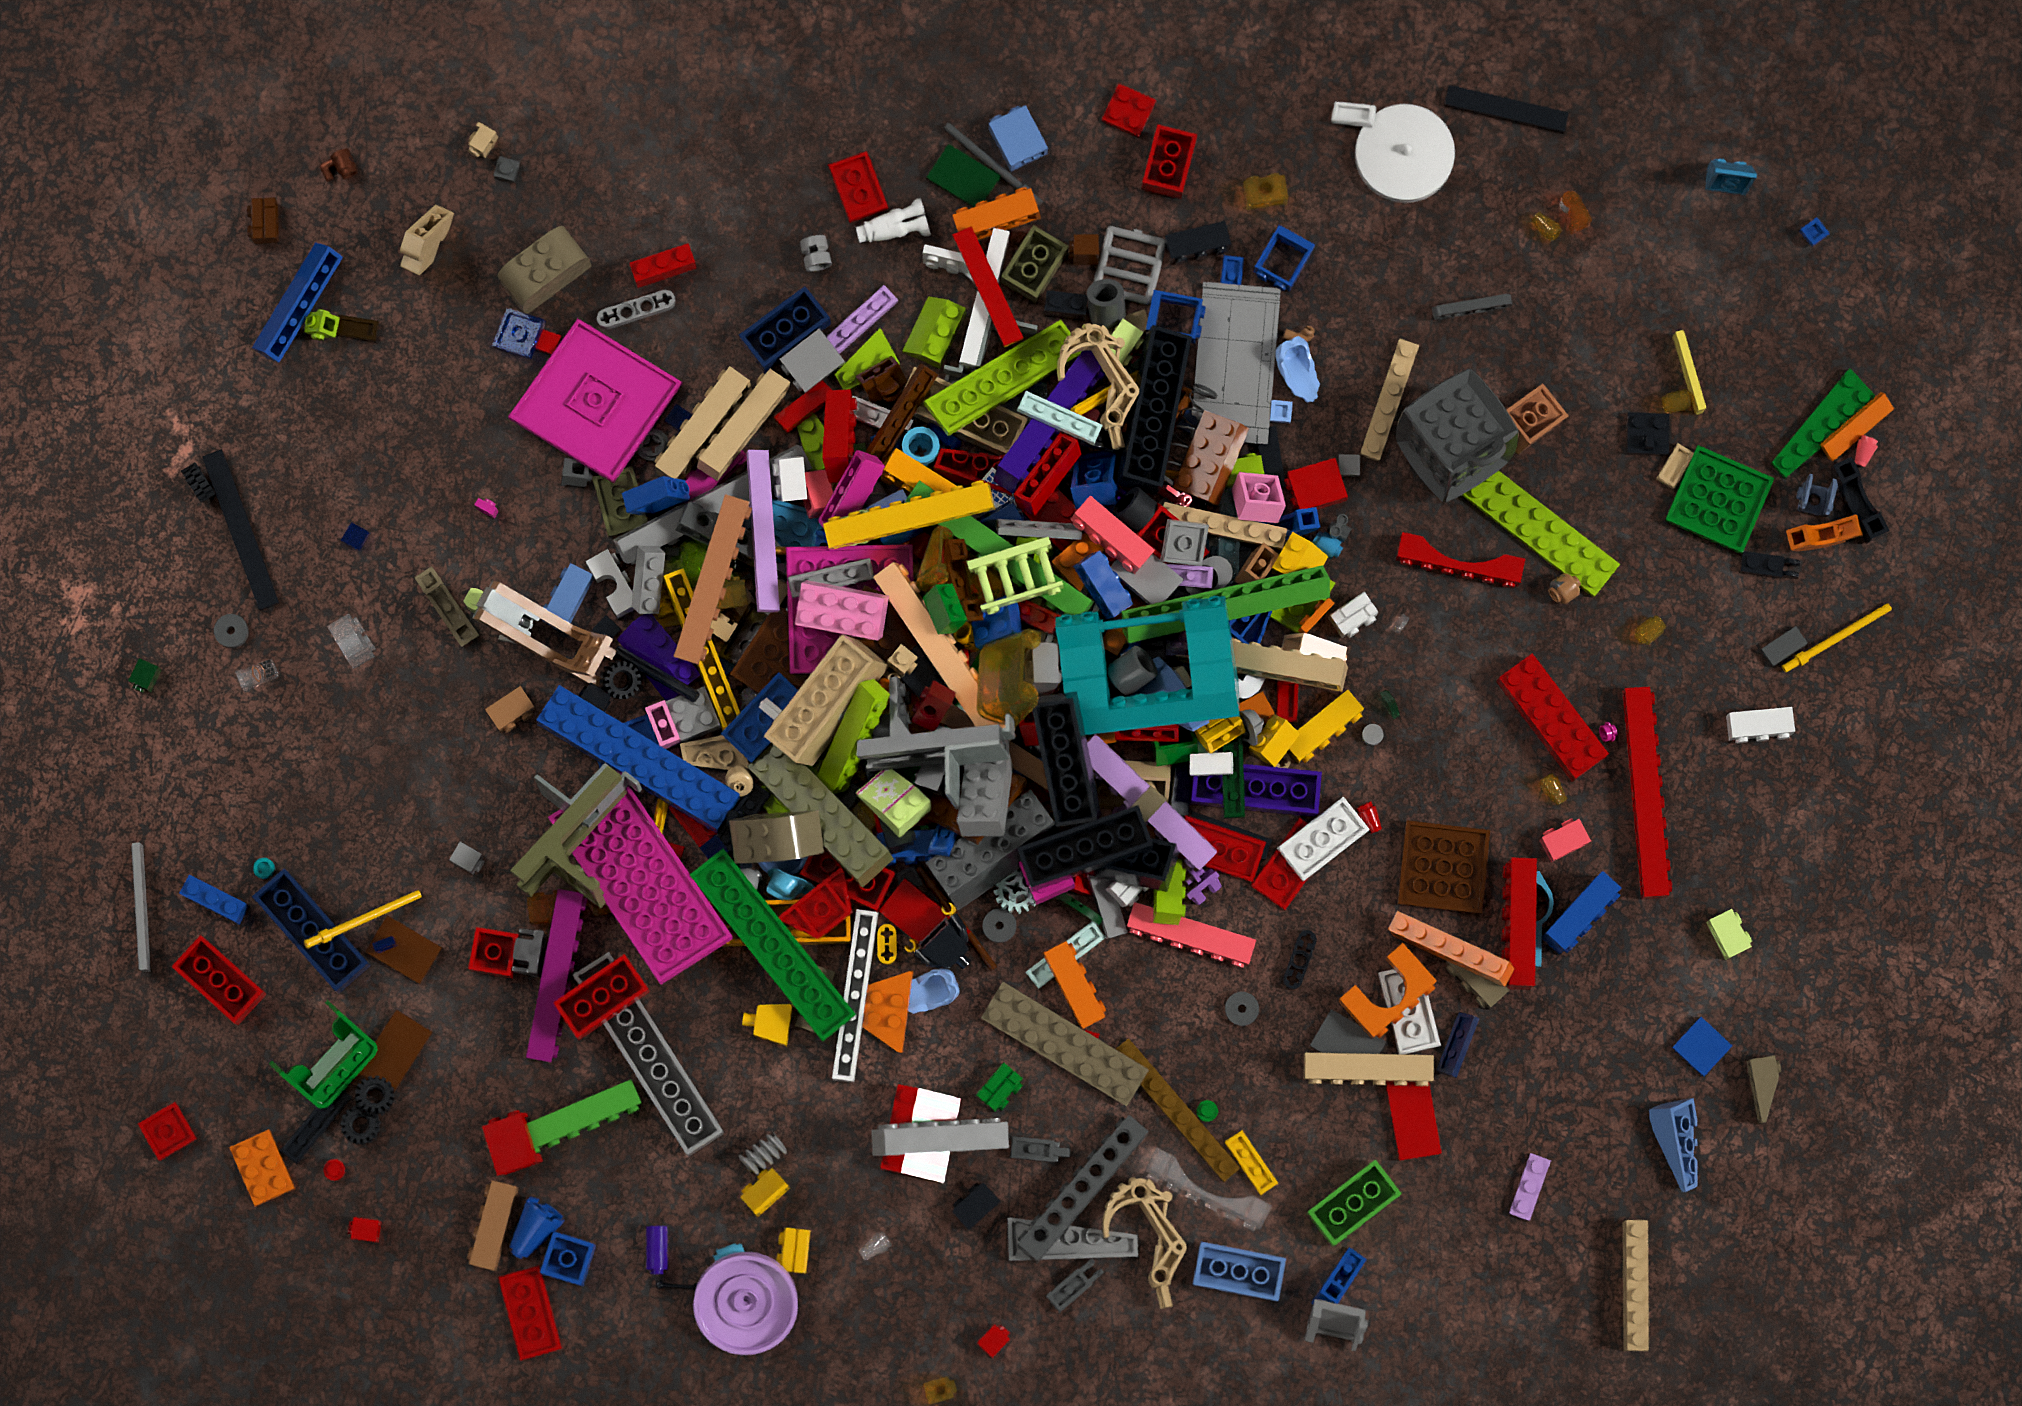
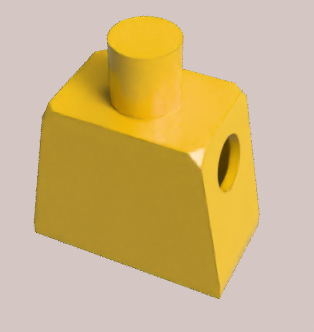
[742,1004,793,1047]

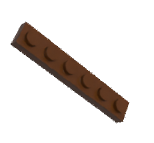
[865,363,938,464]

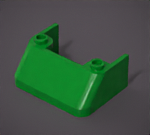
[269,1000,377,1108]

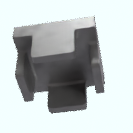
[512,928,547,978]

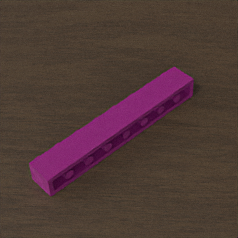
[526,889,587,1062]

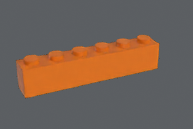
[1388,911,1514,987]

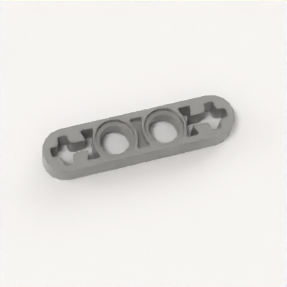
[597,290,676,329]

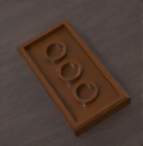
[350,1010,433,1101]

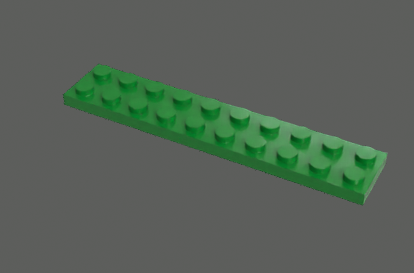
[690,849,856,1042]

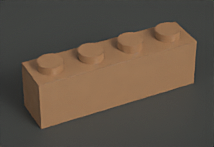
[467,1180,519,1271]

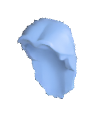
[1275,336,1320,403]
[908,969,959,1014]

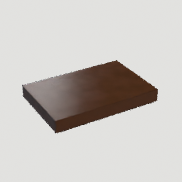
[365,915,442,984]

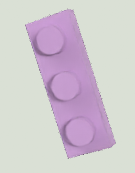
[1508,1153,1551,1221]

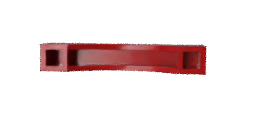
[1395,532,1525,588]

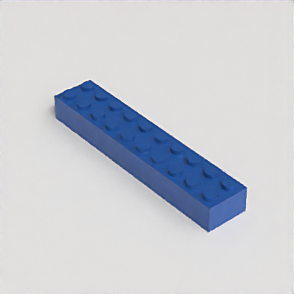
[536,685,740,834]

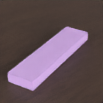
[826,285,898,354]

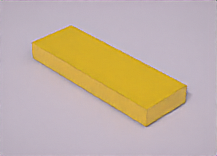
[1224,1130,1278,1196]

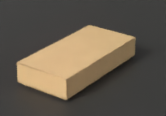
[1656,443,1694,490]

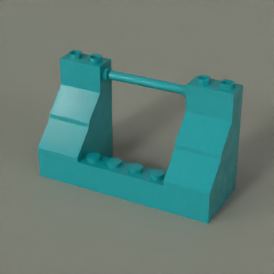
[1055,596,1240,735]

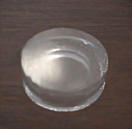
[1391,613,1409,634]

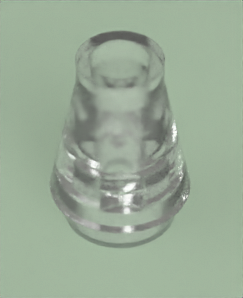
[858,1231,892,1261]

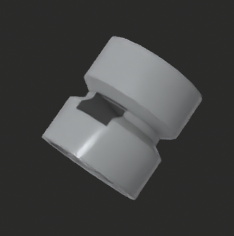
[800,235,832,272]

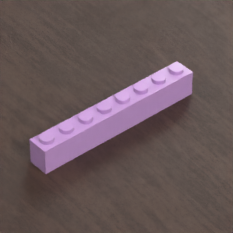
[1087,734,1217,871]

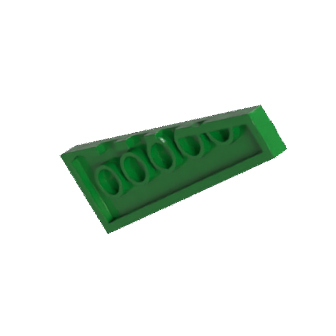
[1771,368,1875,479]

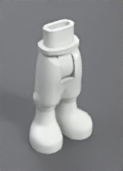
[856,198,931,243]

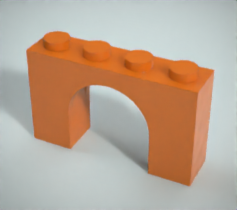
[1338,943,1437,1039]

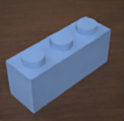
[542,563,594,633]

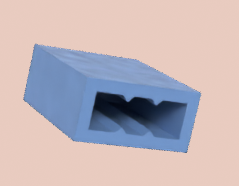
[989,105,1048,171]

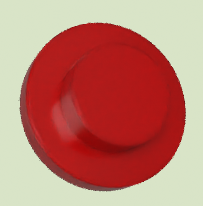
[323,1159,345,1181]

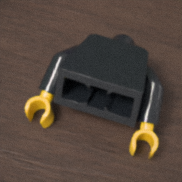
[905,902,971,969]

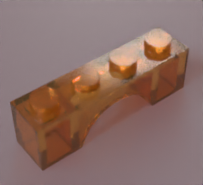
[527,889,613,925]

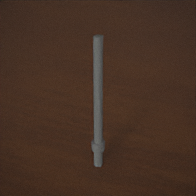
[944,123,1043,207]

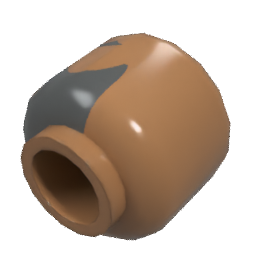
[1548,573,1581,604]

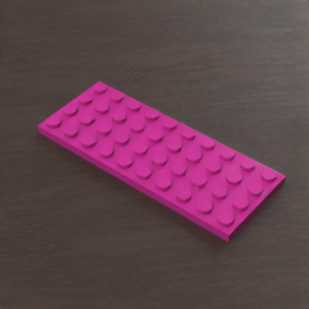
[548,785,733,985]

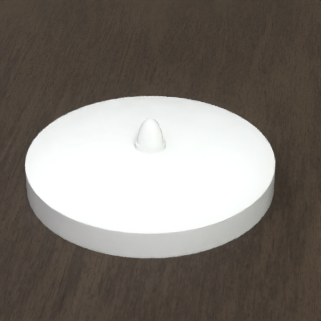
[1355,104,1455,203]

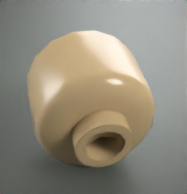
[725,766,753,797]

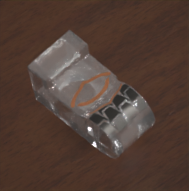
[235,659,279,692]

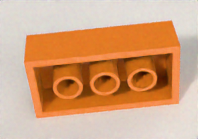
[952,187,1041,240]

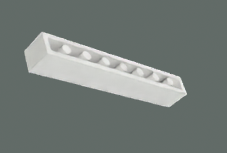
[832,909,878,1083]

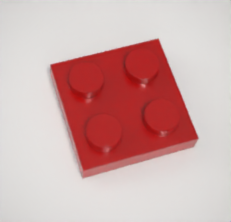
[1102,83,1156,138]
[138,1102,197,1161]

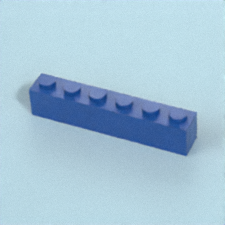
[252,242,343,363]

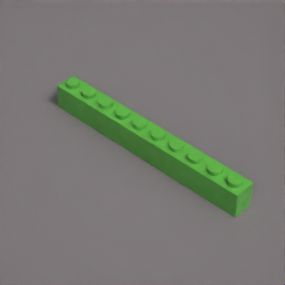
[905,480,1094,615]
[1121,565,1330,643]

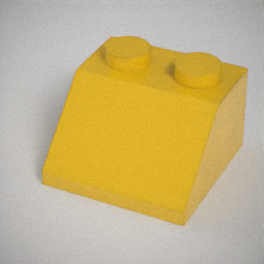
[1271,532,1328,576]
[1249,714,1300,767]
[740,1168,790,1217]

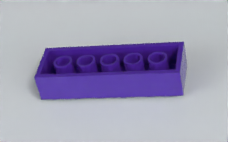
[1190,764,1322,817]

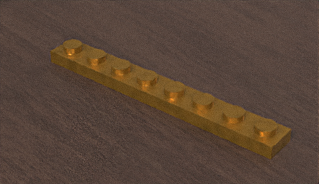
[1116,1038,1240,1182]

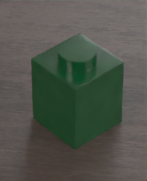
[128,658,162,693]

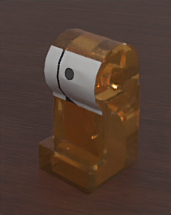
[1560,191,1592,234]

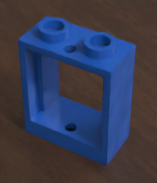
[1253,225,1315,292]
[1146,290,1206,344]
[622,476,690,517]

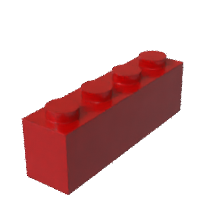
[1013,432,1081,516]

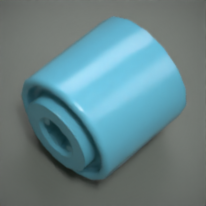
[902,427,940,469]

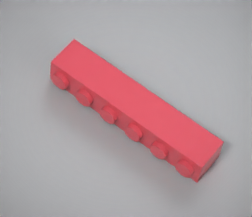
[1126,902,1256,968]

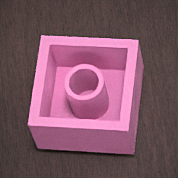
[1231,472,1286,523]

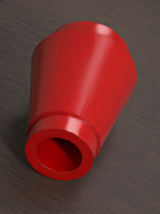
[1356,801,1382,834]

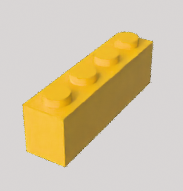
[1287,690,1364,764]

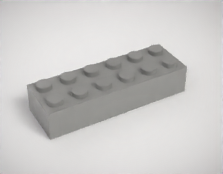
[871,1118,1009,1156]

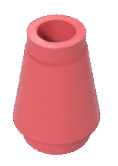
[1854,435,1878,468]

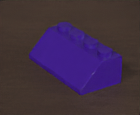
[617,614,702,701]

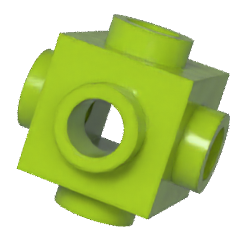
[304,309,340,341]

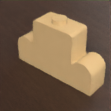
[400,205,454,275]

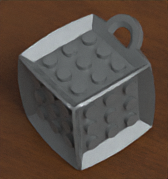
[1396,368,1519,503]

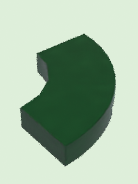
[1053,893,1103,925]

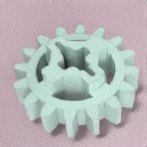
[994,870,1036,914]

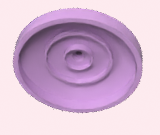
[694,1252,798,1355]

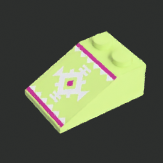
[856,769,931,838]

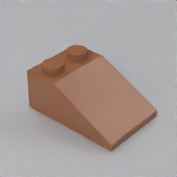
[1507,384,1568,455]

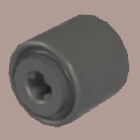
[1087,279,1126,328]
[1107,646,1158,696]

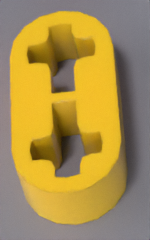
[877,924,897,965]

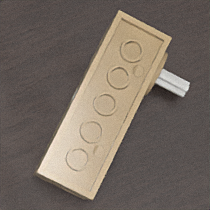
[759,635,890,766]

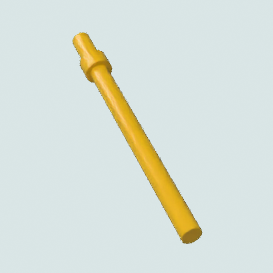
[1782,603,1892,673]
[304,890,422,949]

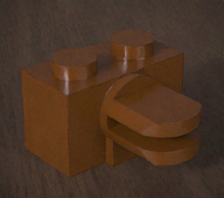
[856,355,907,403]

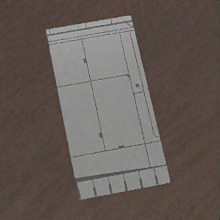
[1190,282,1281,444]

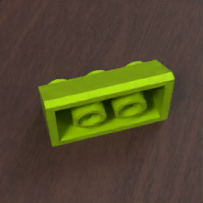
[902,296,966,369]

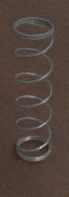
[1163,383,1218,487]

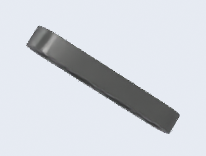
[1432,294,1513,320]

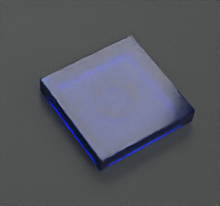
[492,308,546,359]

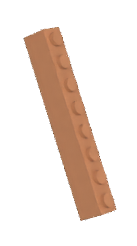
[674,494,752,665]

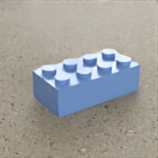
[1192,1242,1286,1302]

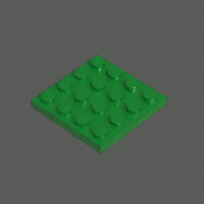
[1665,445,1775,554]

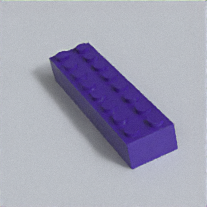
[993,350,1106,494]

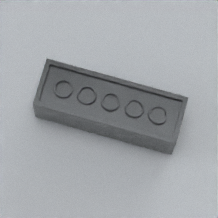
[926,790,1060,911]

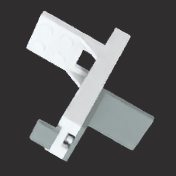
[923,228,1038,378]

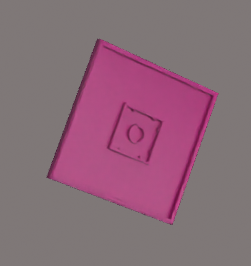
[508,318,682,483]

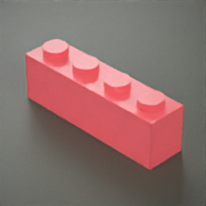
[1070,496,1155,574]

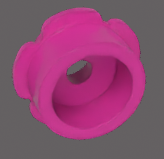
[1599,722,1617,742]

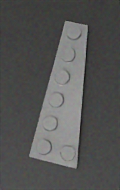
[1008,1218,1138,1261]

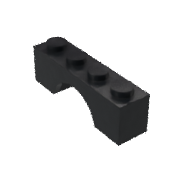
[1828,457,1890,544]

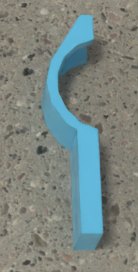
[1535,871,1554,969]

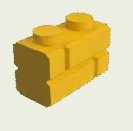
[1195,717,1246,754]
[777,1228,811,1274]

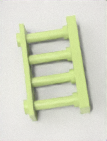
[967,537,1064,615]

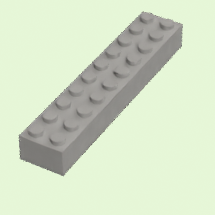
[573,952,725,1157]

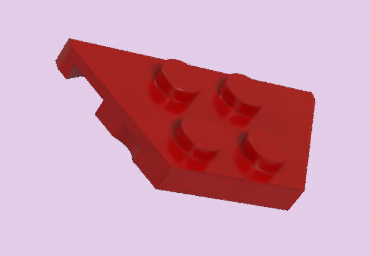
[778,867,853,939]

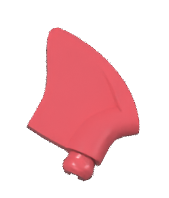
[1158,485,1192,507]

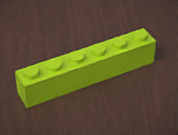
[817,679,890,794]

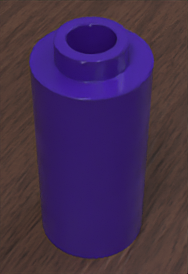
[646,1226,668,1274]

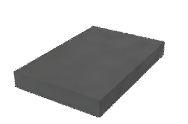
[1310,1009,1386,1054]

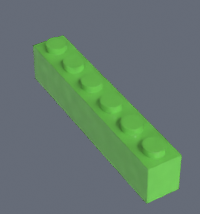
[527,1079,643,1154]

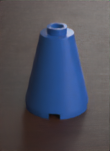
[510,1197,565,1259]

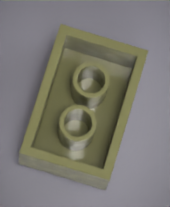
[1001,225,1069,304]

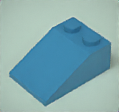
[1705,159,1757,195]

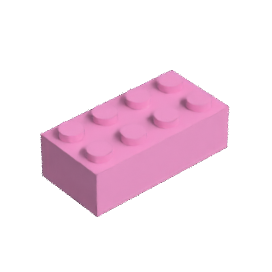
[795,580,889,640]

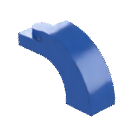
[1255,507,1320,540]

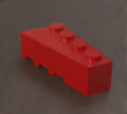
[822,389,857,483]

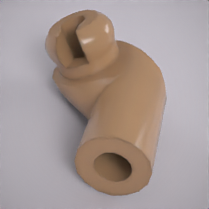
[1283,326,1314,342]

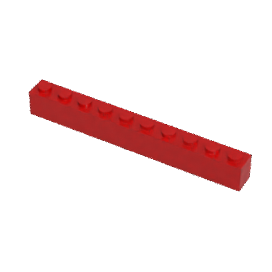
[1622,687,1672,899]

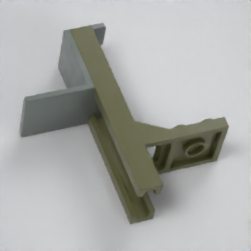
[510,763,642,908]

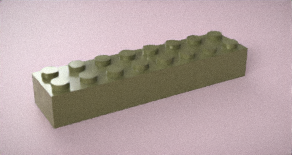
[747,744,893,888]

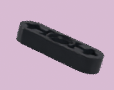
[1283,930,1317,990]

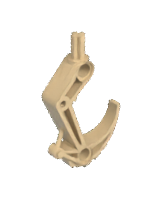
[1057,323,1139,450]
[1102,1177,1187,1309]

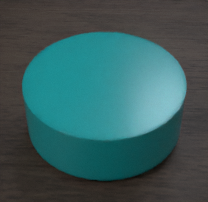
[253,858,275,880]

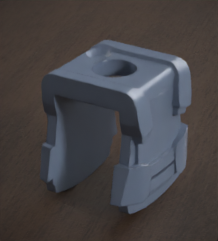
[1796,474,1838,518]

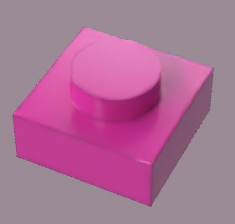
[474,498,499,519]

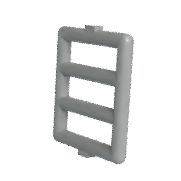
[1093,226,1166,305]

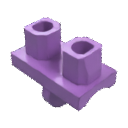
[1185,868,1222,905]

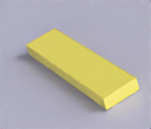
[1673,330,1706,415]

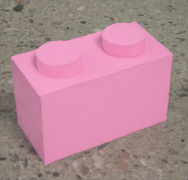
[645,700,681,749]

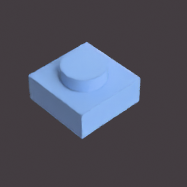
[1270,400,1292,424]

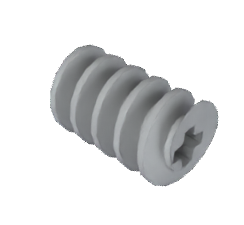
[738,1132,787,1175]

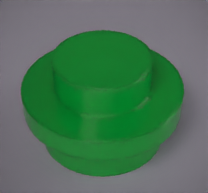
[1197,1100,1218,1122]

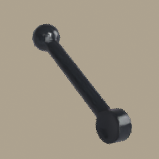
[655,1281,698,1291]

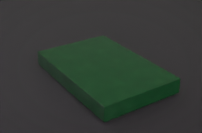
[926,144,1001,208]

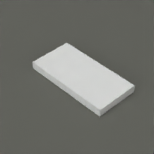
[1277,796,1370,882]
[1378,969,1441,1055]

